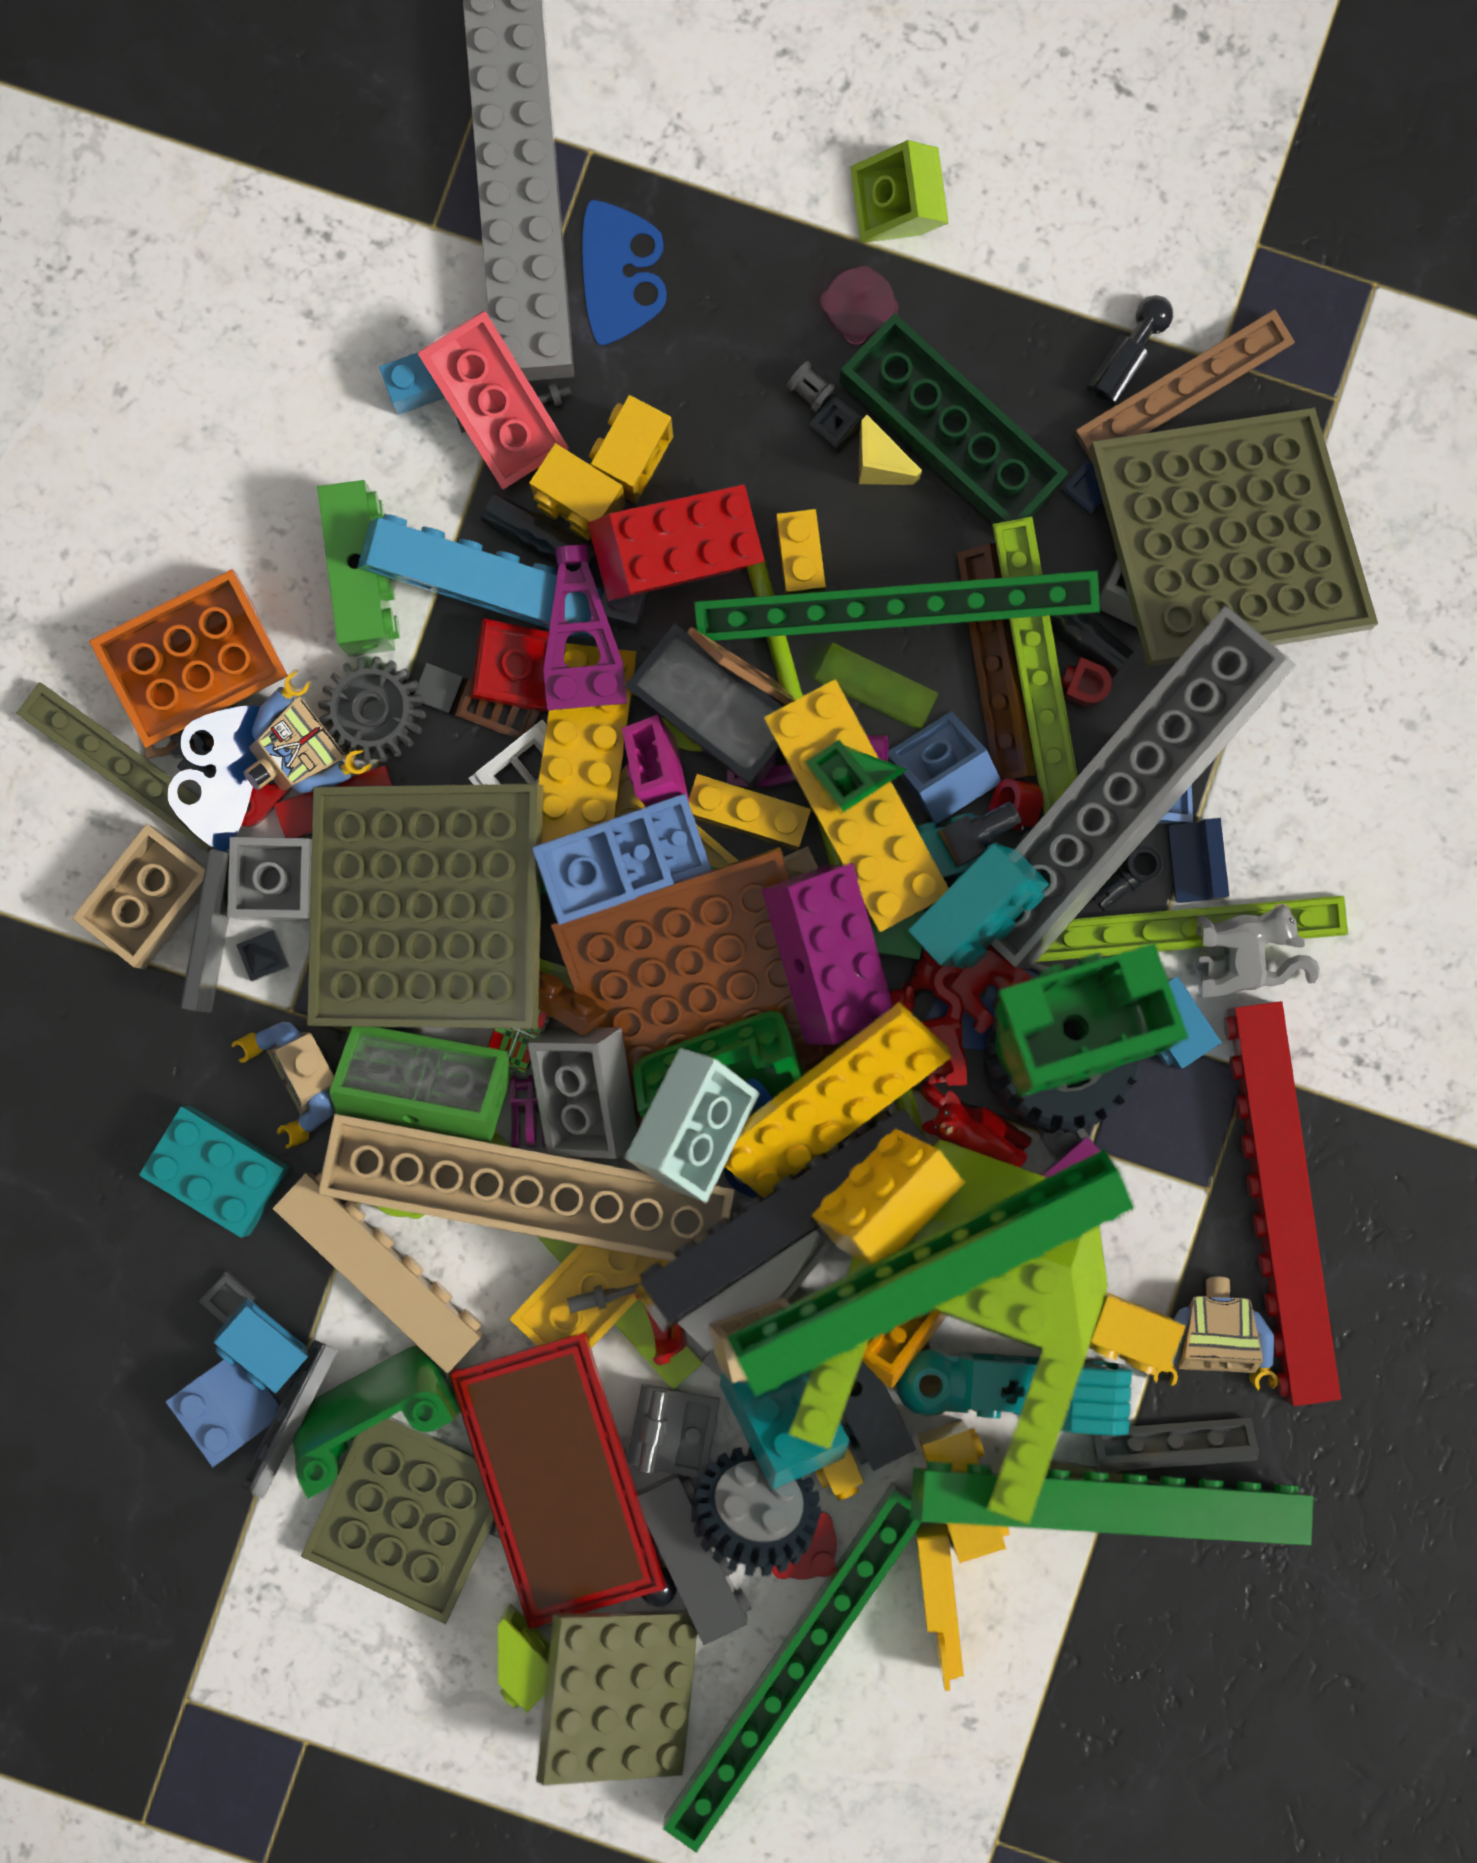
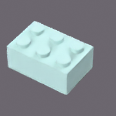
[625,1048,760,1202]

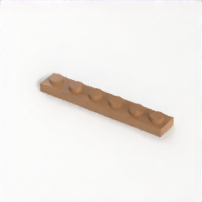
[1074,309,1295,464]

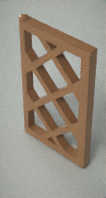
[687,627,796,705]

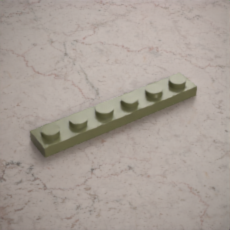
[16,682,213,852]

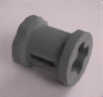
[786,361,838,413]

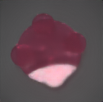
[821,266,899,344]

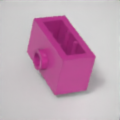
[622,715,689,806]

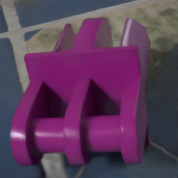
[509,1075,546,1148]

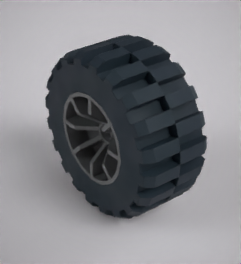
[984,1017,1142,1133]

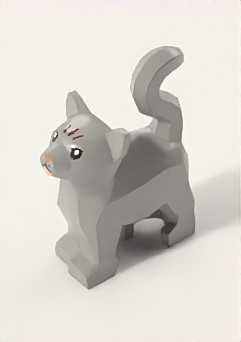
[1195,904,1320,998]

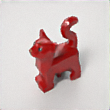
[908,902,1033,1034]
[889,964,967,1086]
[920,1080,1032,1168]

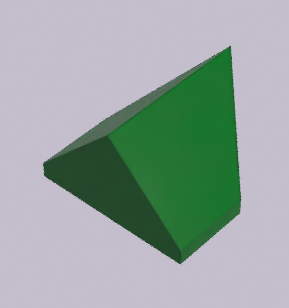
[805,740,907,815]

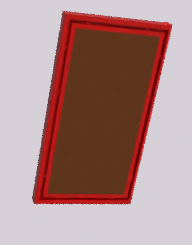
[449,1331,666,1629]

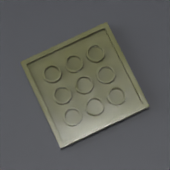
[300,1417,494,1624]
[536,1610,697,1786]

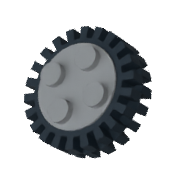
[691,1447,821,1576]

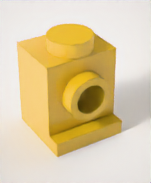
[815,1446,864,1501]

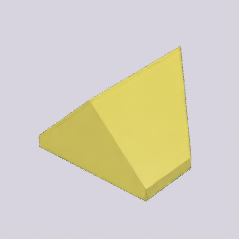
[859,415,922,485]

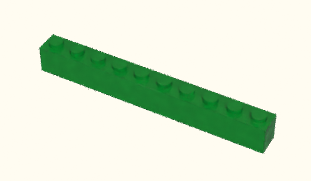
[695,570,1100,641]
[727,1150,1135,1396]
[910,1461,1314,1545]
[663,1483,922,1853]

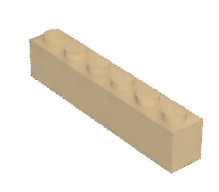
[272,1172,484,1374]

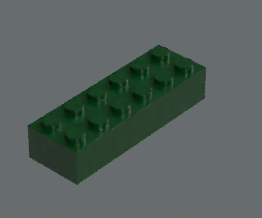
[839,313,1069,524]

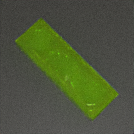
[815,643,939,730]

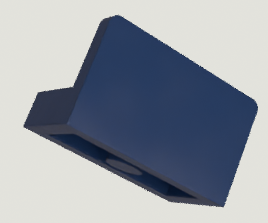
[1167,817,1229,903]

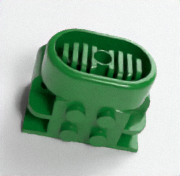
[995,943,1189,1097]

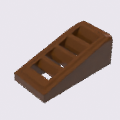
[451,678,540,739]

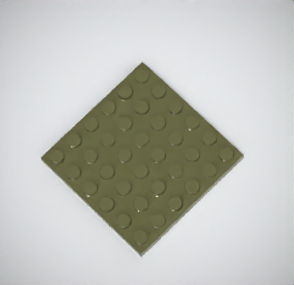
[1089,408,1378,667]
[307,784,543,1029]

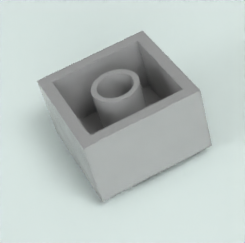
[227,837,312,921]

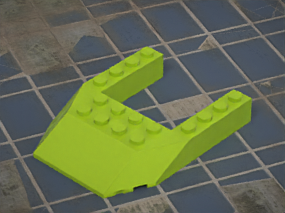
[789,1140,1108,1524]

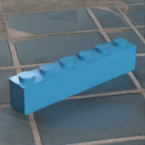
[357,514,604,639]

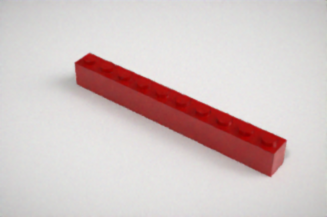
[1224,1001,1341,1406]

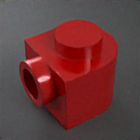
[1061,658,1112,707]
[988,779,1043,831]

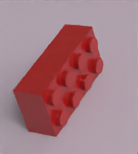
[587,484,765,601]

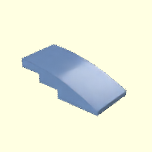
[532,793,711,925]

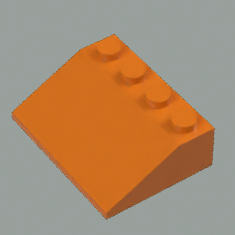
[89,569,288,748]

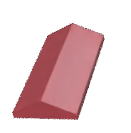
[417,310,569,490]

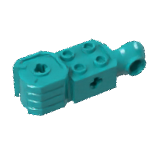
[896,1349,1132,1436]

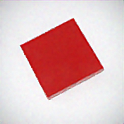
[470,618,549,712]

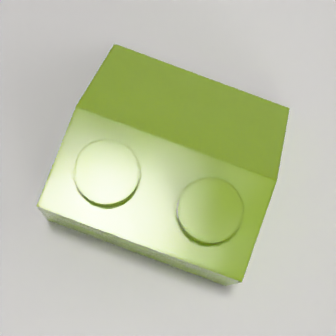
[850,140,949,243]
[498,1603,550,1713]

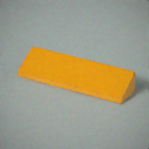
[862,1310,947,1389]

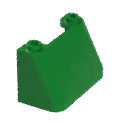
[633,1011,806,1121]
[292,1345,460,1499]

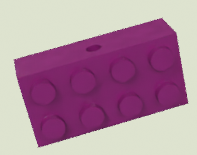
[761,863,893,1044]

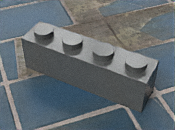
[636,1474,751,1645]

